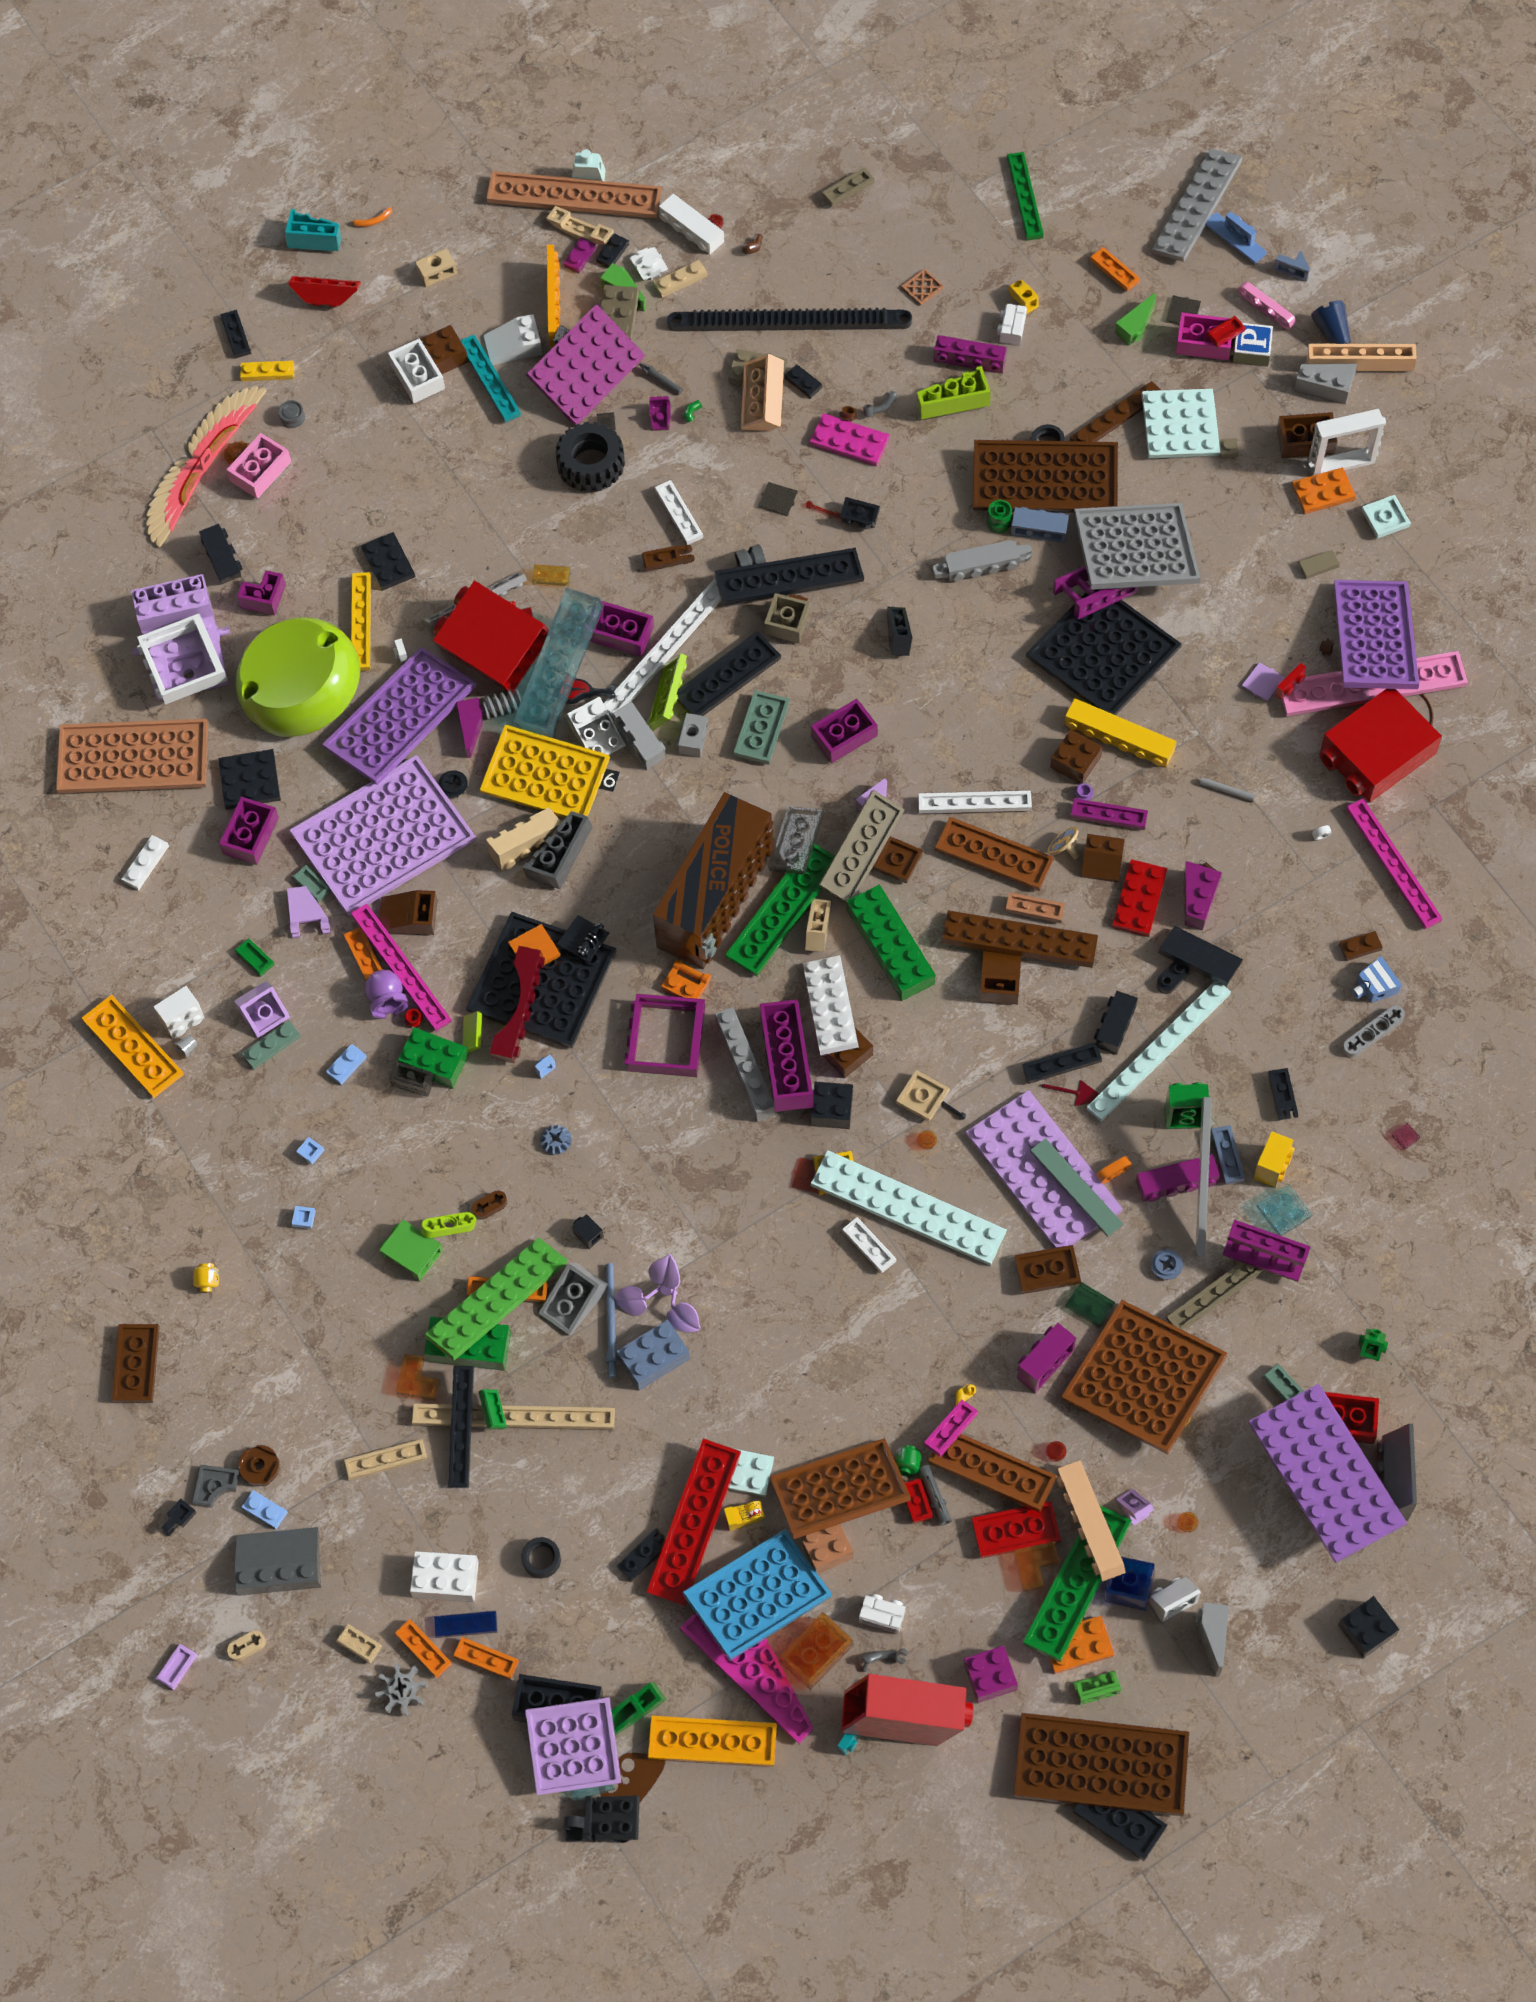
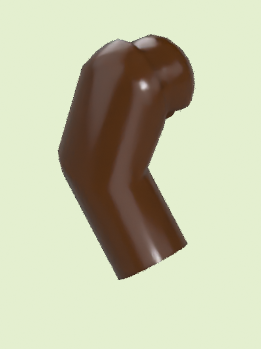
[742,234,763,254]

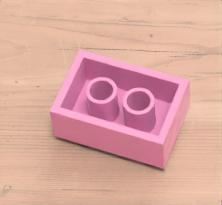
[227,433,291,499]

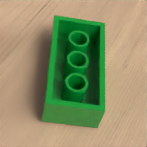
[424,1316,511,1371]

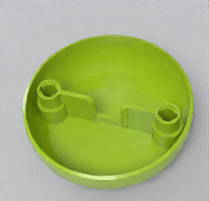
[236,617,360,737]

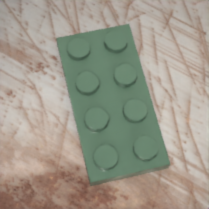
[734,690,790,765]

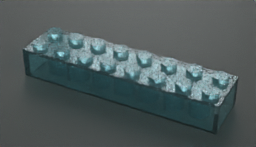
[514,588,604,738]

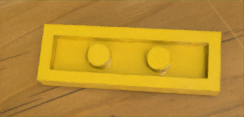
[240,360,294,381]

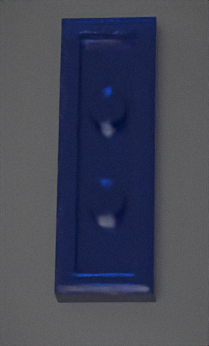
[434,1611,498,1638]

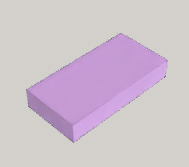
[156,1643,198,1690]

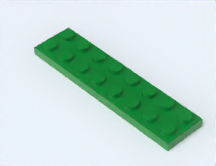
[725,841,835,977]
[1023,1505,1132,1663]

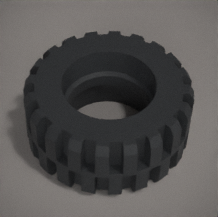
[555,422,625,492]

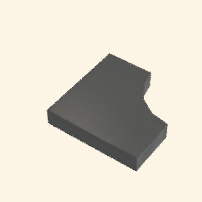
[192,1465,240,1508]

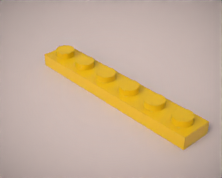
[351,572,371,671]

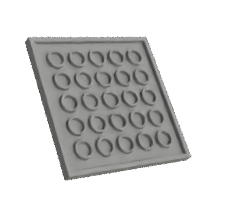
[1074,503,1200,590]

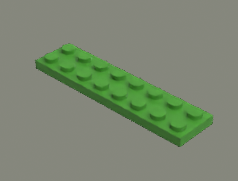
[425,1237,567,1361]

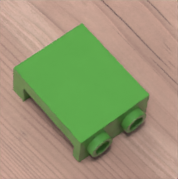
[380,1220,443,1281]

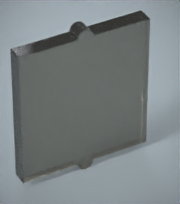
[1166,295,1201,326]
[758,482,798,516]

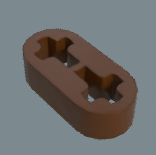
[472,1191,507,1220]

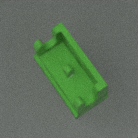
[1073,1670,1121,1705]

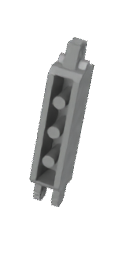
[933,540,1032,582]

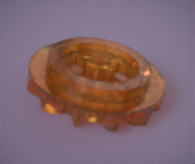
[224,440,249,464]

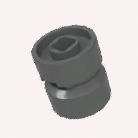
[734,544,766,567]

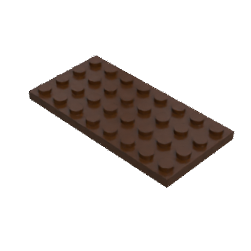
[973,440,1118,512]
[1014,1713,1189,1817]

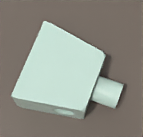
[572,149,605,181]

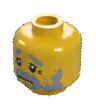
[193,1263,219,1292]

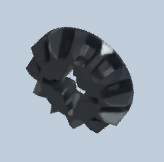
[438,770,468,798]

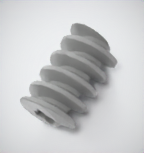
[483,689,523,719]

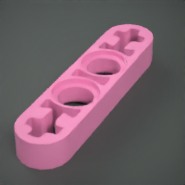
[1238,282,1296,329]

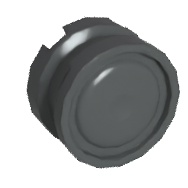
[279,400,305,428]

